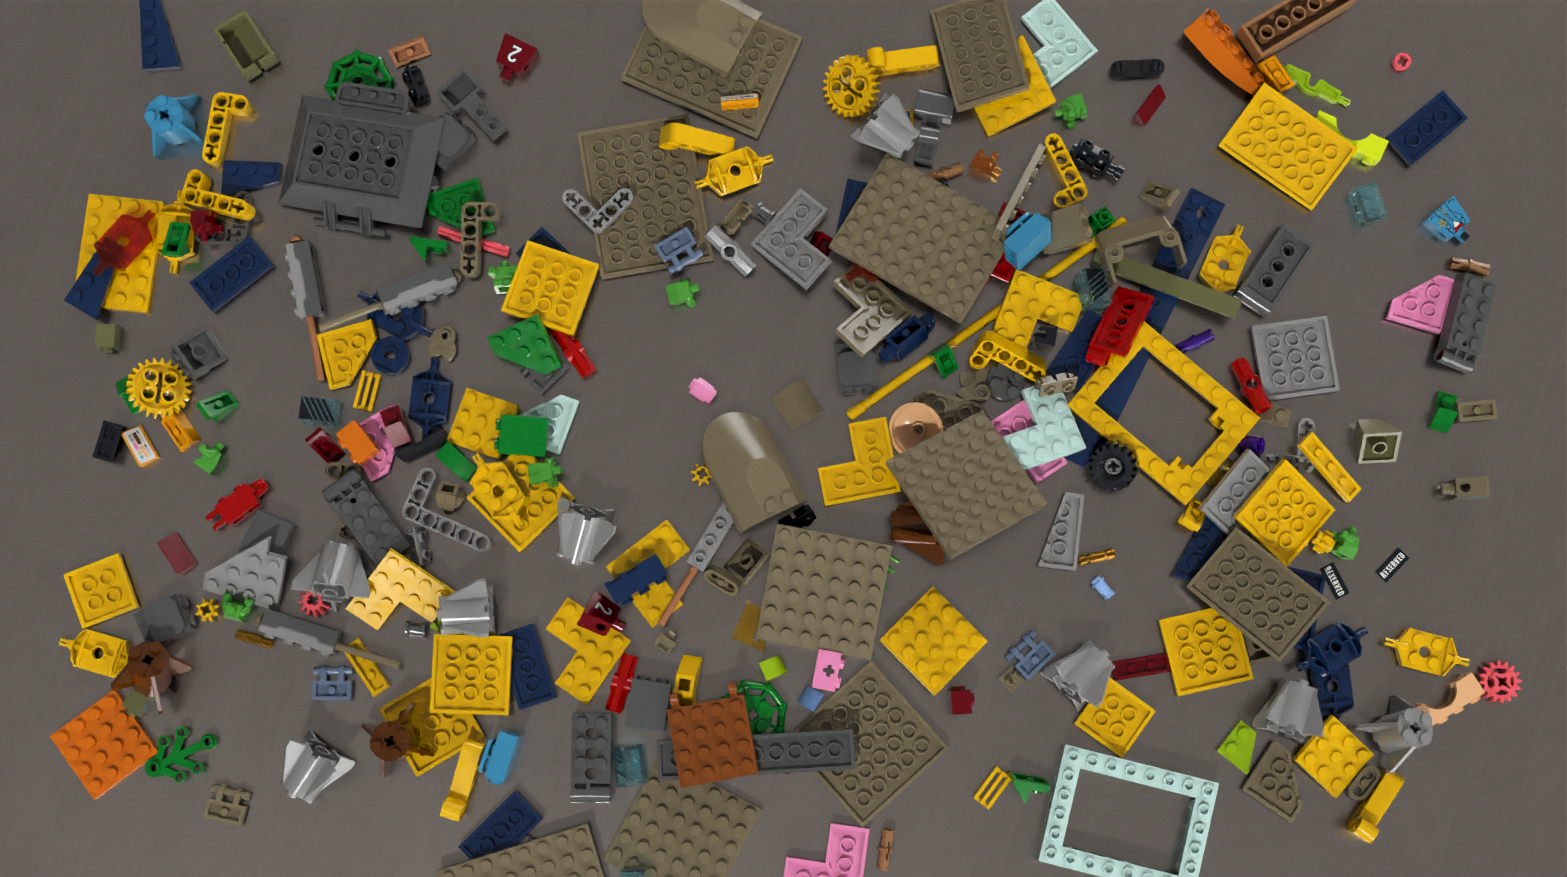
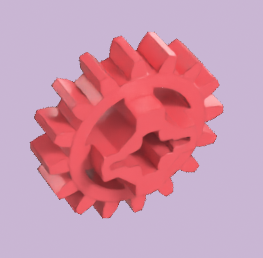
[1477,660,1522,703]

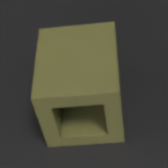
[95,323,122,353]
[121,688,155,717]

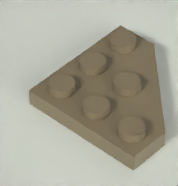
[913,389,991,430]
[1241,740,1303,823]

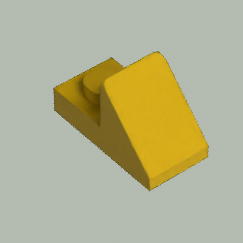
[1178,497,1205,532]

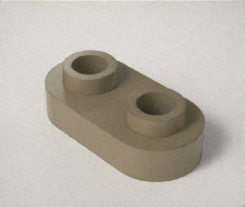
[704,565,741,596]
[1347,765,1381,801]

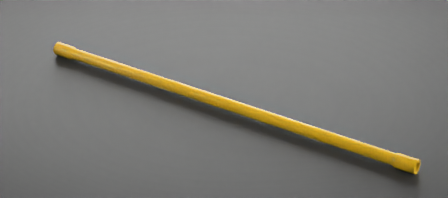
[845,217,1128,421]

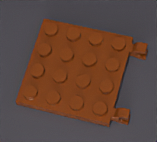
[666,682,759,788]

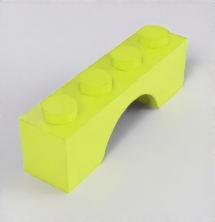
[1314,110,1389,166]

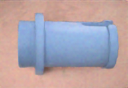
[1091,575,1115,600]

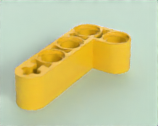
[866,45,940,76]
[202,92,253,168]
[658,123,736,157]
[1043,133,1088,211]
[181,169,256,221]
[969,331,1047,382]
[440,738,485,822]
[1346,768,1405,843]

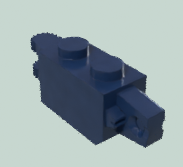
[878,313,936,363]

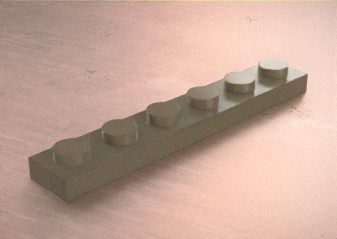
[992,143,1046,241]

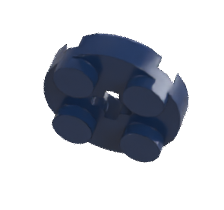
[370,336,410,375]

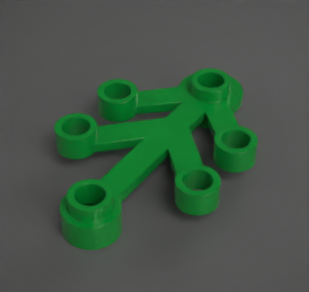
[145,727,218,783]

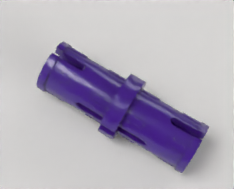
[1175,329,1215,353]

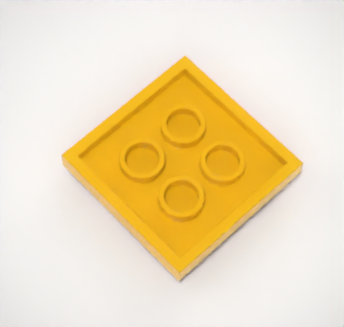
[447,388,520,460]
[63,553,139,629]
[1073,677,1156,759]
[1293,715,1374,798]

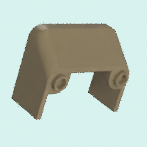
[1094,215,1187,289]

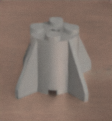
[850,93,921,159]
[556,497,617,565]
[291,540,371,612]
[437,578,496,637]
[1040,640,1115,713]
[1251,677,1324,746]
[1354,695,1433,774]
[280,729,356,804]

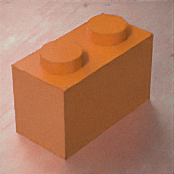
[336,420,381,466]

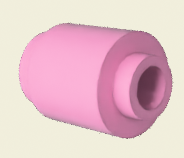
[688,377,717,404]

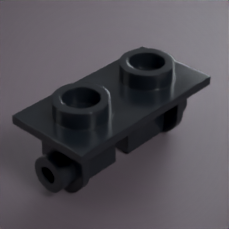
[402,65,430,107]
[776,504,816,528]

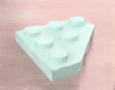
[517,395,580,455]

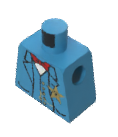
[1421,196,1470,244]

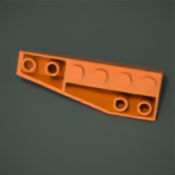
[1183,8,1274,96]

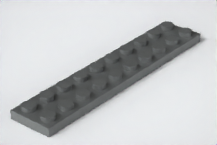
[656,729,856,781]

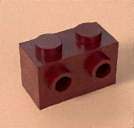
[947,686,975,715]

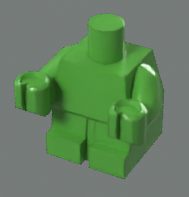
[1054,93,1087,129]
[488,261,517,294]
[665,277,700,307]
[193,442,224,474]
[528,457,563,488]
[1329,526,1359,560]
[222,592,254,623]

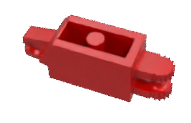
[205,478,270,531]

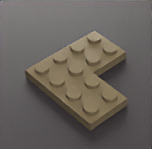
[832,263,913,358]

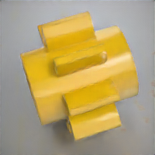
[691,463,712,487]
[1311,530,1336,554]
[196,599,221,622]

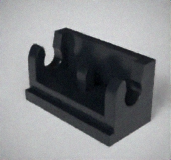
[1029,326,1058,352]
[92,420,123,463]

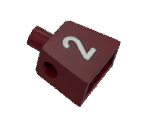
[496,33,539,82]
[576,590,626,636]

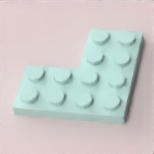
[1021,0,1098,89]
[1002,379,1086,471]

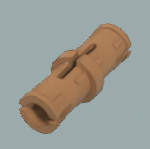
[925,162,964,182]
[1448,257,1490,276]
[876,829,895,871]

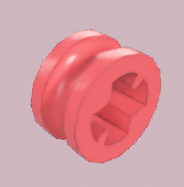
[1392,53,1411,71]

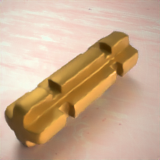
[1078,548,1115,566]
[235,629,274,649]

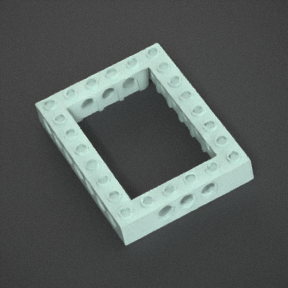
[1036,744,1219,877]

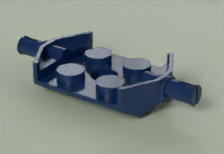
[357,290,434,341]
[408,358,452,441]
[1295,622,1368,677]
[1308,663,1354,720]

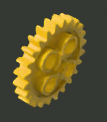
[823,55,880,117]
[126,358,191,419]

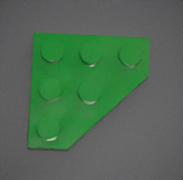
[427,178,496,236]
[486,314,563,374]

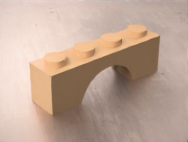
[1413,672,1485,726]

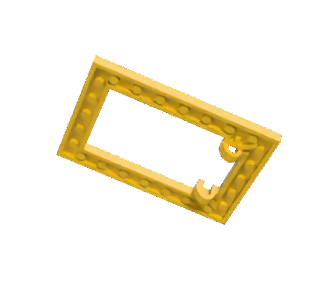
[1067,321,1260,506]

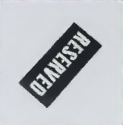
[1375,547,1409,582]
[1320,562,1349,600]

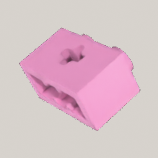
[812,649,845,692]

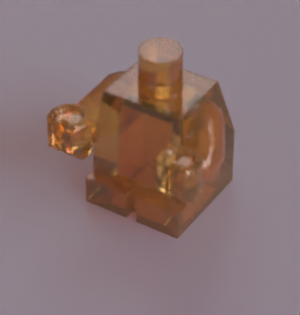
[970,149,1002,176]

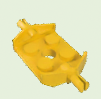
[694,146,773,197]
[155,190,196,274]
[1198,224,1251,292]
[470,453,526,528]
[1383,627,1470,676]
[59,629,131,678]

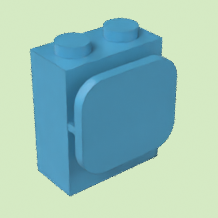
[1003,212,1052,271]
[478,730,523,785]

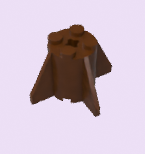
[890,500,945,565]
[111,641,192,714]
[361,702,436,777]

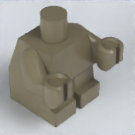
[435,481,466,514]

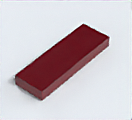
[1111,653,1171,681]

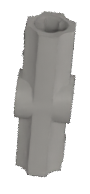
[704,224,757,276]

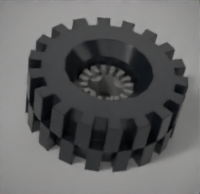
[1088,440,1139,492]

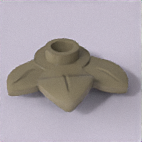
[424,326,457,362]
[957,368,991,403]

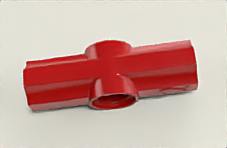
[551,329,596,379]
[1230,357,1272,414]
[605,653,639,714]

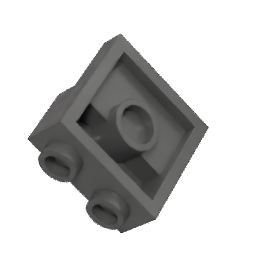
[170,327,227,381]

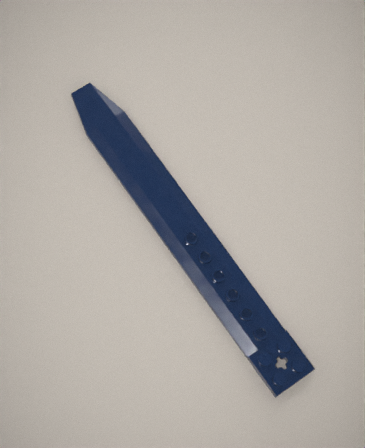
[1066,187,1225,468]

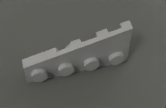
[1037,492,1085,571]

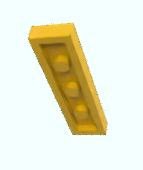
[1297,432,1361,502]

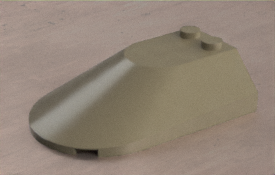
[641,0,763,77]
[701,412,808,533]

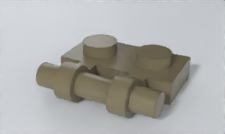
[203,784,251,826]

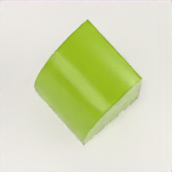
[759,654,788,681]

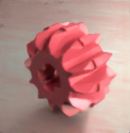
[298,591,331,617]

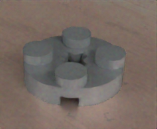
[986,363,1025,401]

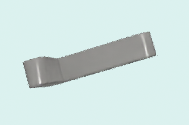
[402,468,492,552]

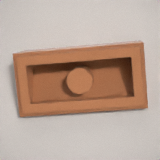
[388,35,431,68]

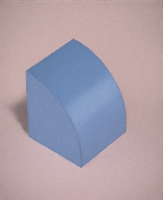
[797,685,823,712]

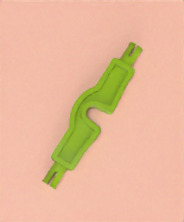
[1281,63,1351,107]

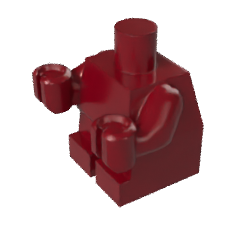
[190,210,224,242]

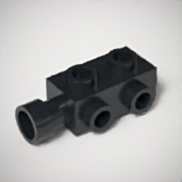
[1069,138,1126,181]

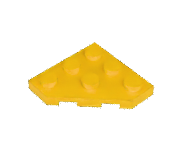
[317,319,377,390]

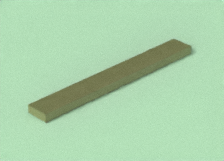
[1091,251,1243,319]

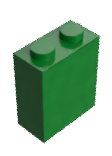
[494,414,548,458]

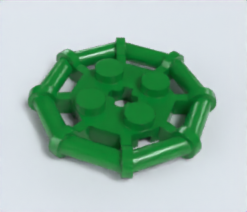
[324,50,395,100]
[720,679,788,735]

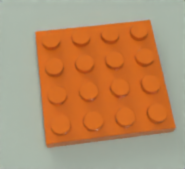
[50,690,158,800]

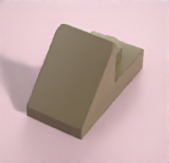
[1139,180,1180,211]
[1251,402,1292,429]

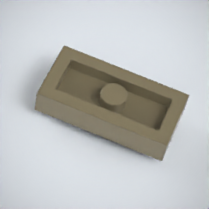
[1455,399,1498,423]

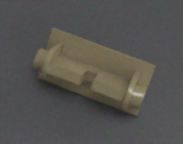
[718,197,754,237]
[1036,372,1078,397]

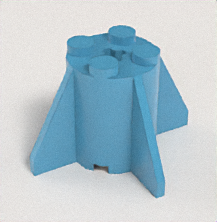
[144,94,204,158]

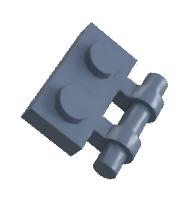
[654,227,704,274]
[1004,630,1056,681]
[312,665,354,700]

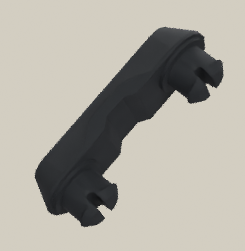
[1110,59,1165,78]
[396,426,448,462]

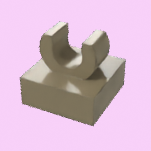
[654,630,677,655]
[997,666,1025,693]

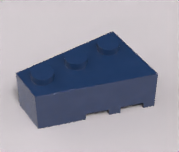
[604,554,669,606]

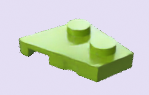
[1216,720,1257,774]

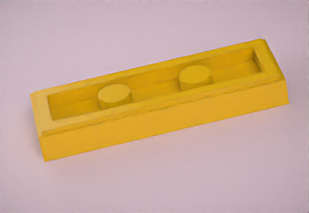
[344,638,391,697]

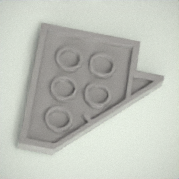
[203,536,288,611]

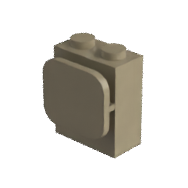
[1041,204,1093,255]

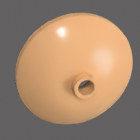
[889,402,944,453]

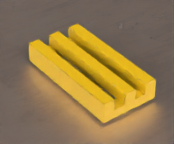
[353,370,382,412]
[973,766,1011,810]

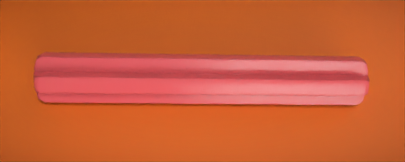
[437,226,510,257]

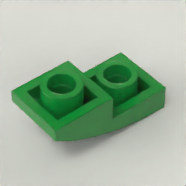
[1088,206,1116,238]
[435,440,477,482]

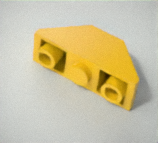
[673,654,703,706]

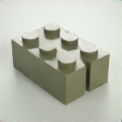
[213,9,280,81]

